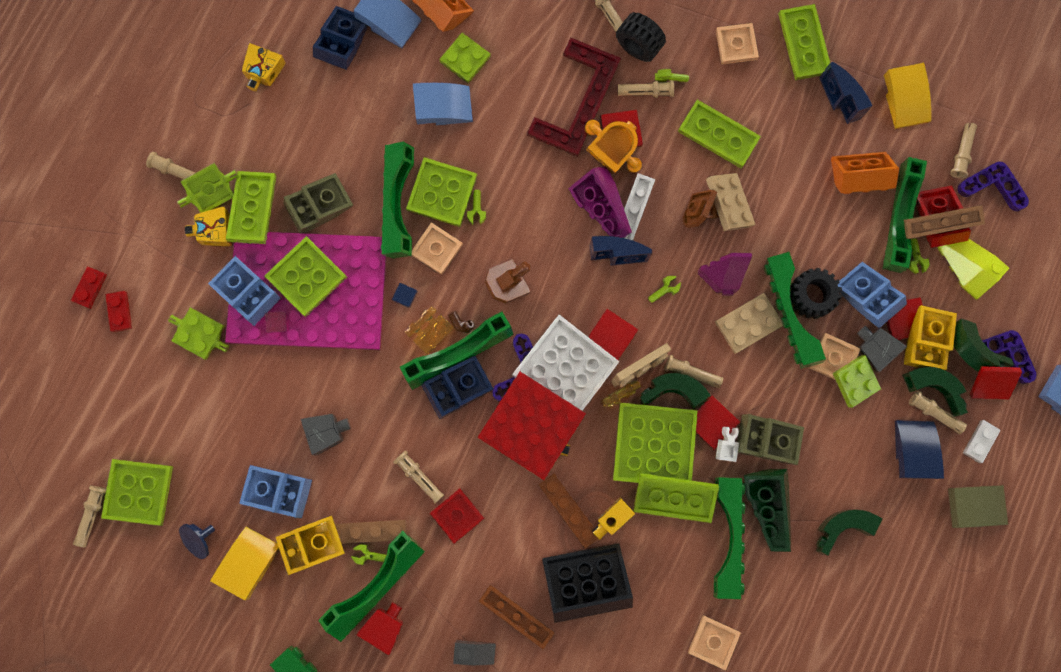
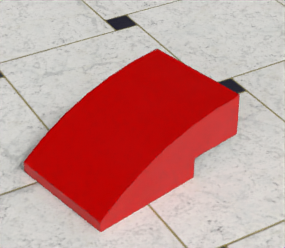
[916,185,971,248]

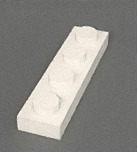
[624,173,655,240]

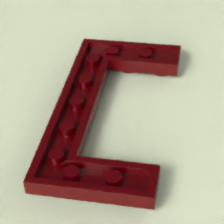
[527,37,621,157]

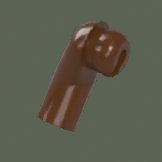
[448,311,474,333]

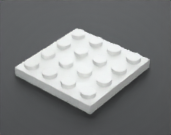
[512,315,619,411]

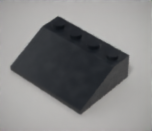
[542,543,633,623]

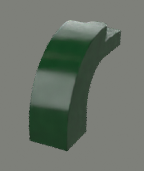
[953,318,1014,372]
[902,367,968,417]
[640,373,711,410]
[816,510,883,556]

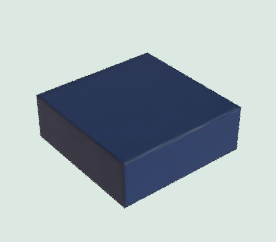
[392,283,418,308]

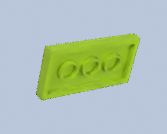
[778,4,830,80]
[678,99,761,169]
[226,171,276,244]
[633,473,719,523]

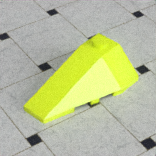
[937,239,1009,300]

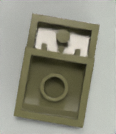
[283,173,353,233]
[737,414,804,465]
[948,485,1008,528]

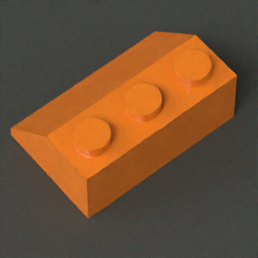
[412,0,474,32]
[831,152,899,194]

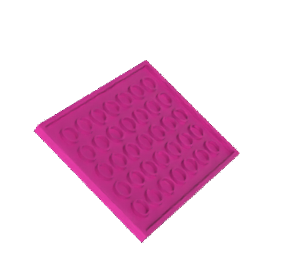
[225,232,386,350]

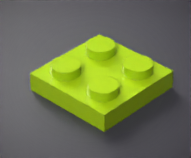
[439,33,491,84]
[832,355,881,408]

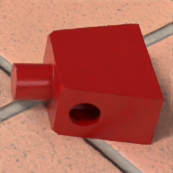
[356,602,404,655]

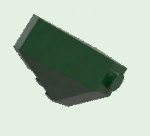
[744,469,791,552]

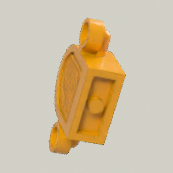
[585,120,642,174]

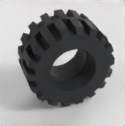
[616,12,666,62]
[790,268,842,319]

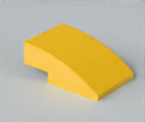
[884,63,931,129]
[903,305,957,370]
[276,516,345,575]
[210,526,279,601]

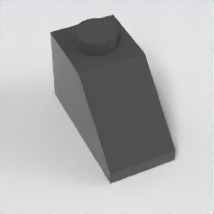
[453,640,496,666]

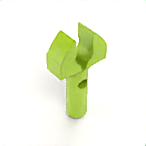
[655,69,689,83]
[467,189,486,225]
[909,238,930,274]
[648,276,681,303]
[351,544,386,565]

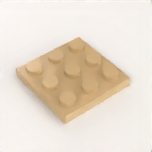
[611,343,671,388]

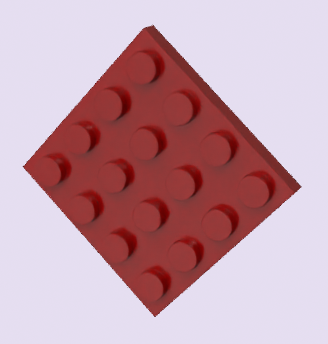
[477,371,586,480]

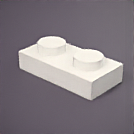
[963,420,1001,463]

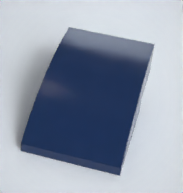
[313,6,368,70]
[819,62,873,124]
[589,236,652,266]
[421,356,493,420]
[895,420,944,479]

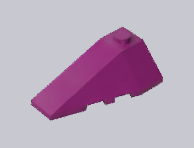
[568,166,632,238]
[698,253,752,296]

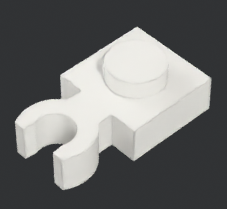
[716,426,739,462]

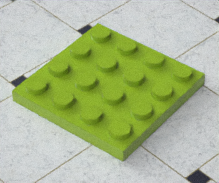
[613,403,698,483]

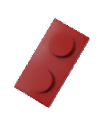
[70,266,107,309]
[105,291,132,332]

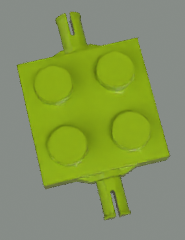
[177,163,239,213]
[168,307,229,360]

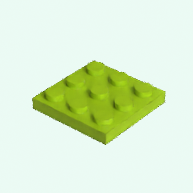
[406,157,477,227]
[265,236,347,318]
[101,459,173,526]

